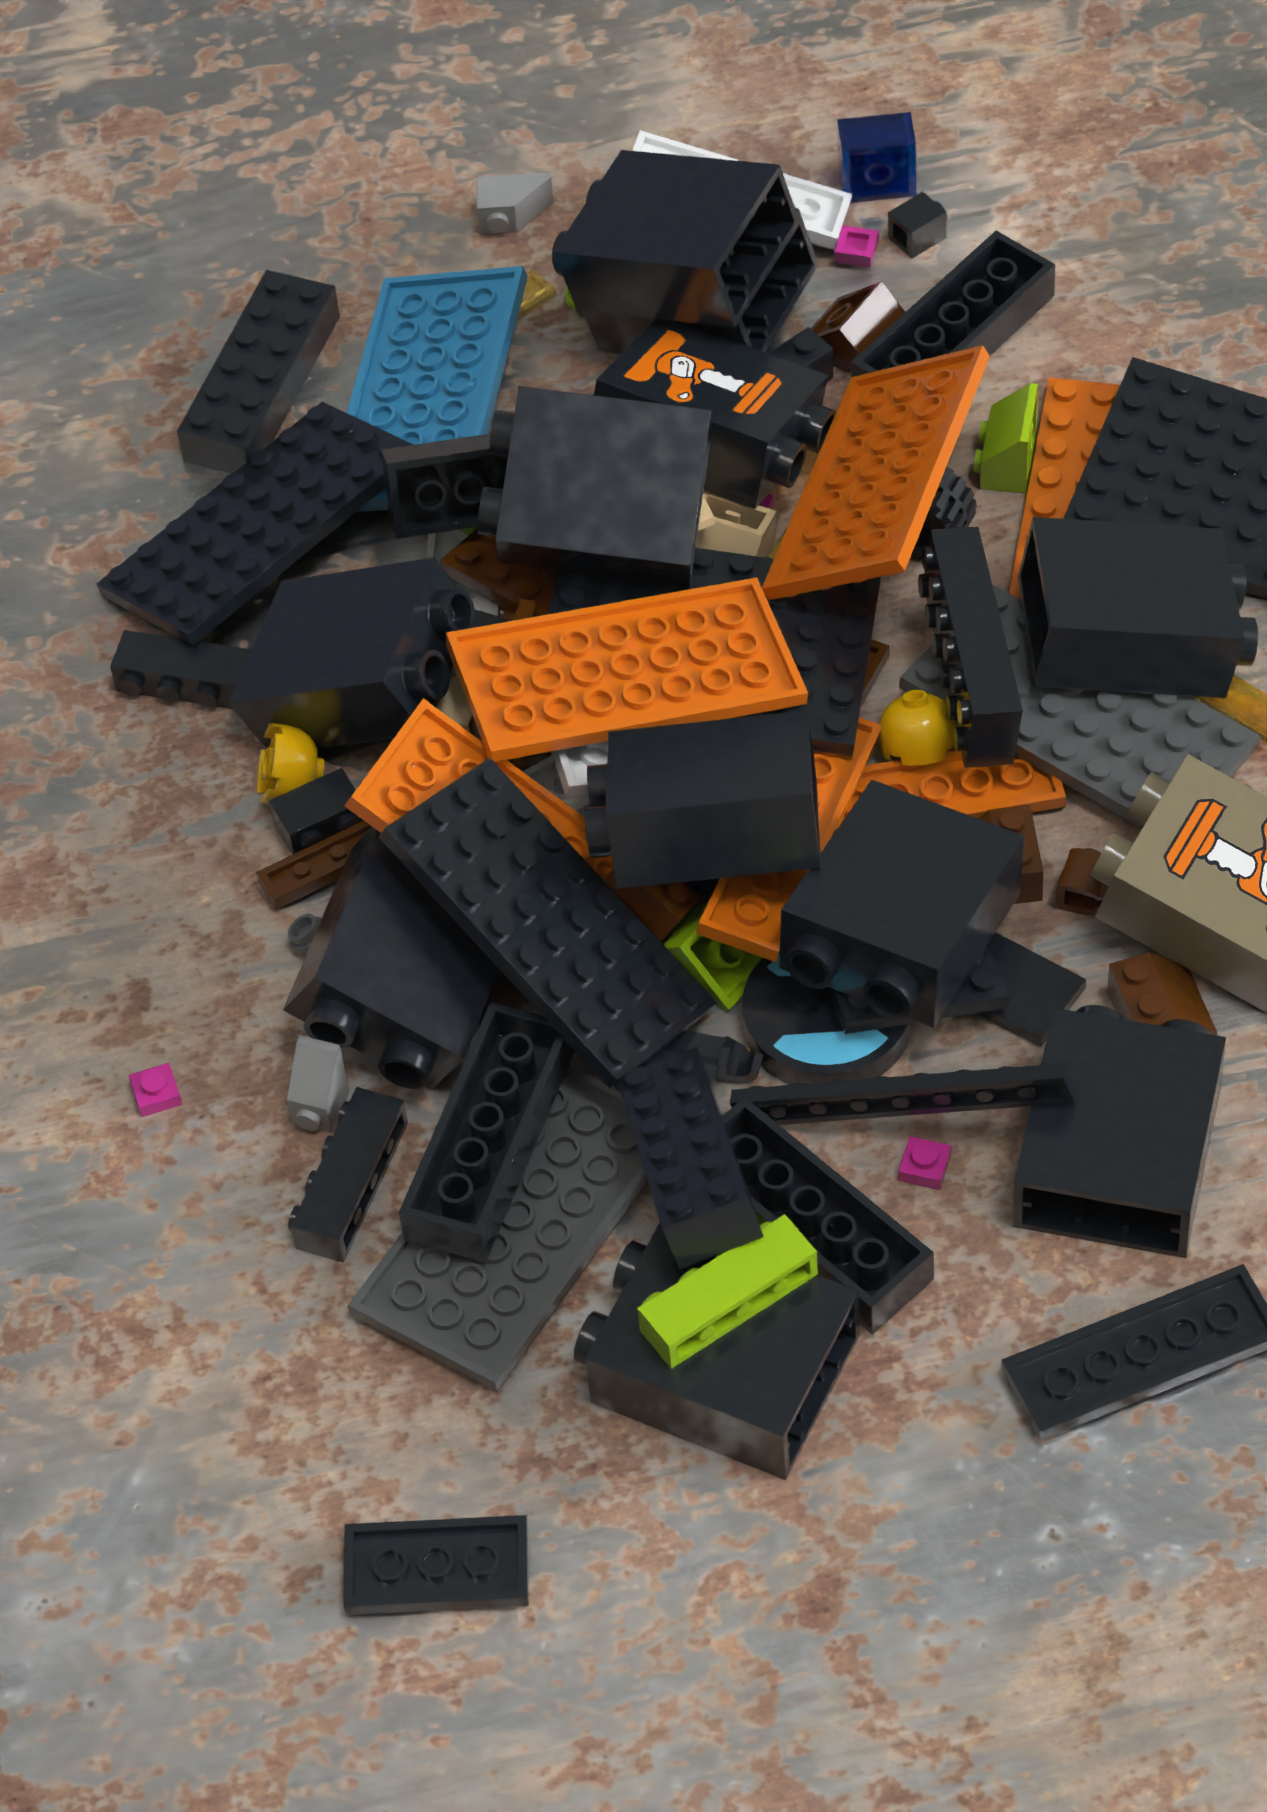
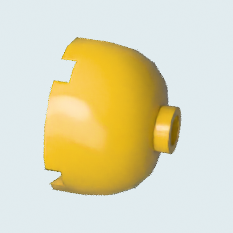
[878,690,955,766]
[257,723,324,804]

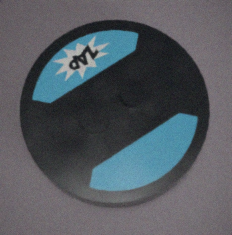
[742,955,912,1085]

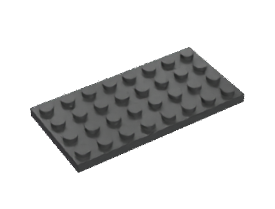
[899,584,1261,828]
[348,1065,648,1392]

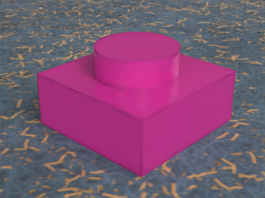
[834,225,879,268]
[128,1062,183,1117]
[898,1136,952,1190]

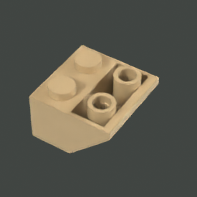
[696,490,777,558]

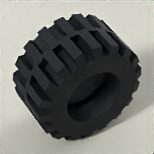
[911,467,977,559]

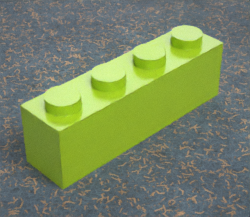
[637,1214,818,1369]

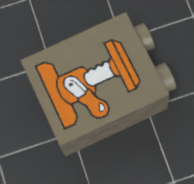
[1090,754,1267,1013]

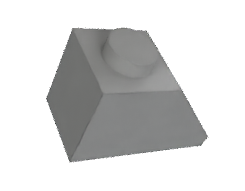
[477,172,553,234]
[287,1035,349,1133]

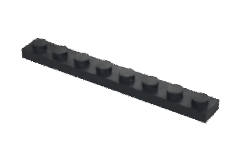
[729,1063,1077,1125]

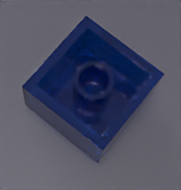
[837,112,917,203]

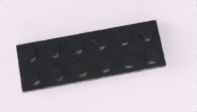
[1001,1264,1267,1441]

